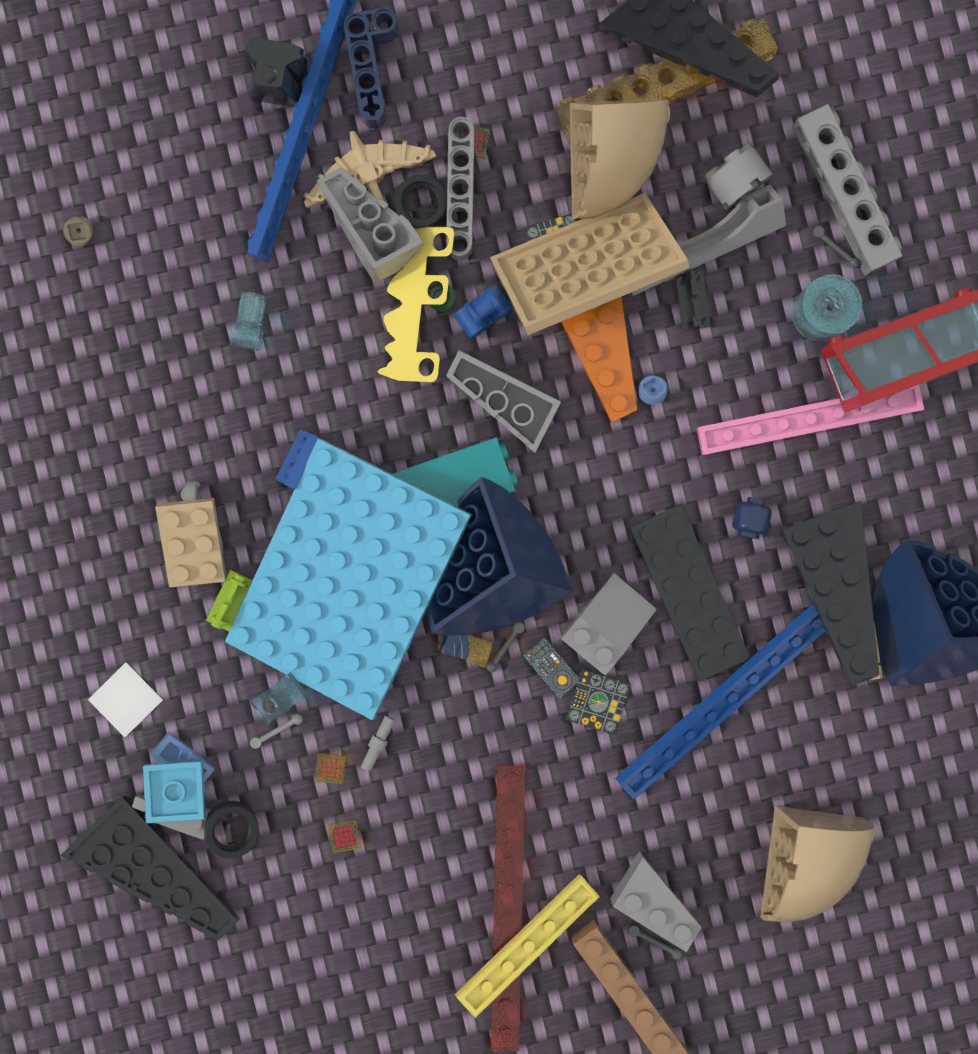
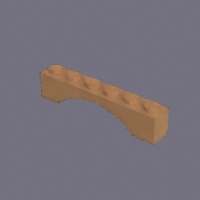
[571,919,692,1054]

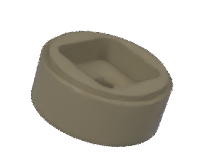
[63,216,94,245]

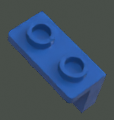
[276,430,321,489]

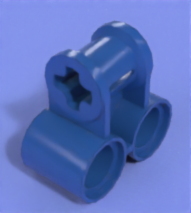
[454,285,513,339]

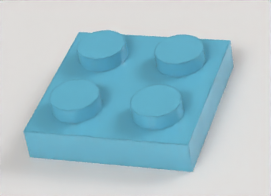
[143,760,206,823]

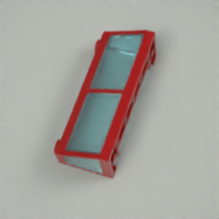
[821,287,978,413]

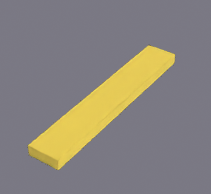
[455,874,600,1018]

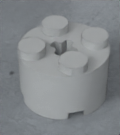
[704,144,773,210]

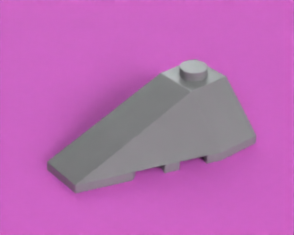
[317,168,423,284]

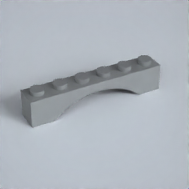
[631,185,786,296]

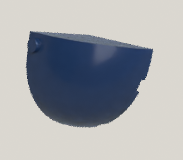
[427,477,573,636]
[872,540,978,686]

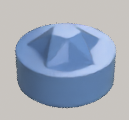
[638,375,667,405]

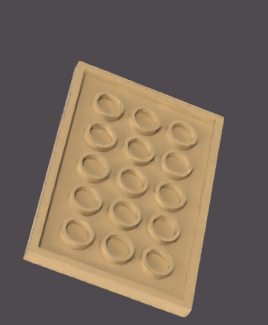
[490,193,689,335]

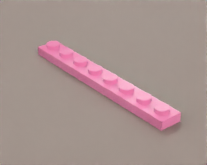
[696,385,924,456]

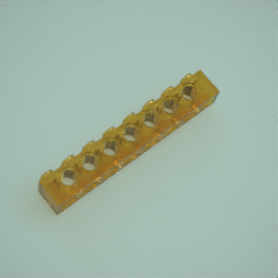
[556,18,778,146]

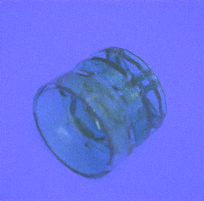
[792,275,862,341]

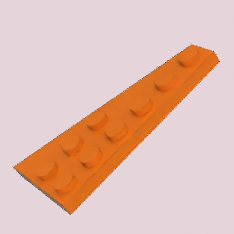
[561,297,637,423]

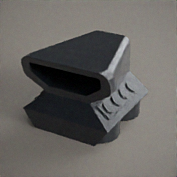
[245,38,308,107]

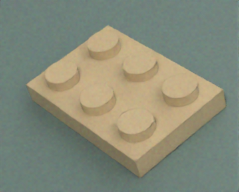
[155,498,227,587]

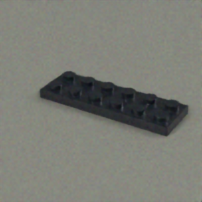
[629,504,751,681]

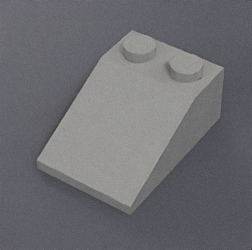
[560,573,657,675]

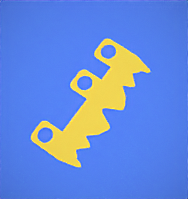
[378,227,454,382]

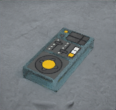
[523,637,579,699]

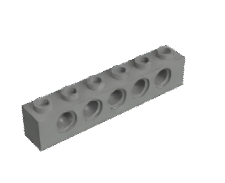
[792,104,902,276]

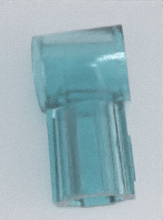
[230,292,266,351]

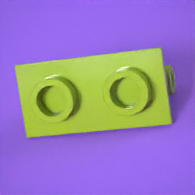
[206,570,253,632]

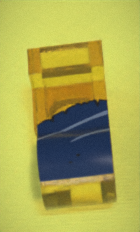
[437,634,493,668]

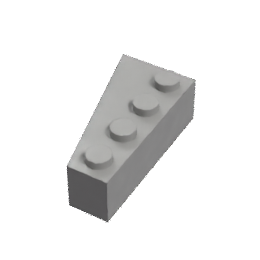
[446,350,561,452]

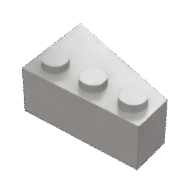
[610,851,701,952]

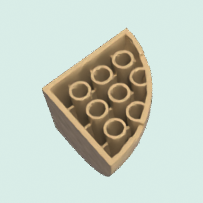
[570,99,670,219]
[760,806,874,922]

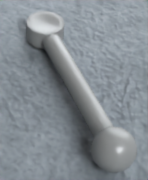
[250,714,303,749]

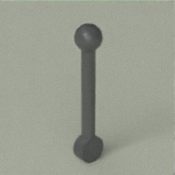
[812,226,860,269]
[486,622,525,672]
[628,925,682,960]

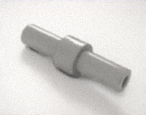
[361,715,395,772]

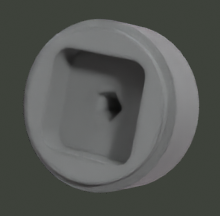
[181,480,201,501]

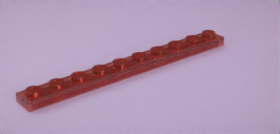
[491,764,525,1051]

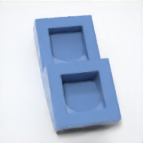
[151,731,215,782]

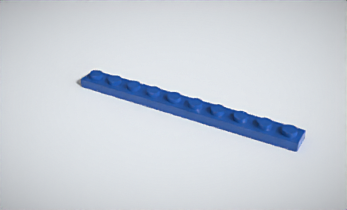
[247,0,356,263]
[615,604,825,800]

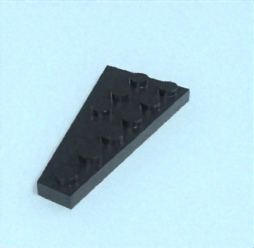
[598,0,779,97]

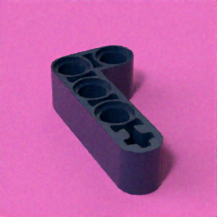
[344,8,398,129]

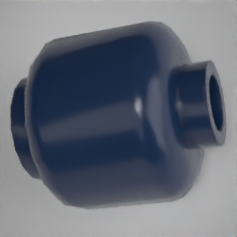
[732,497,772,540]

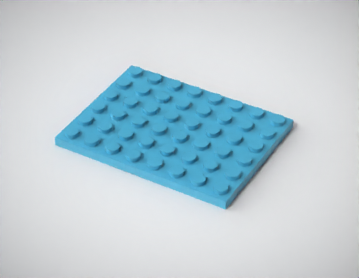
[225,438,472,720]

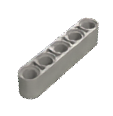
[446,117,474,261]

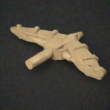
[303,131,436,208]

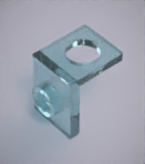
[250,672,307,725]

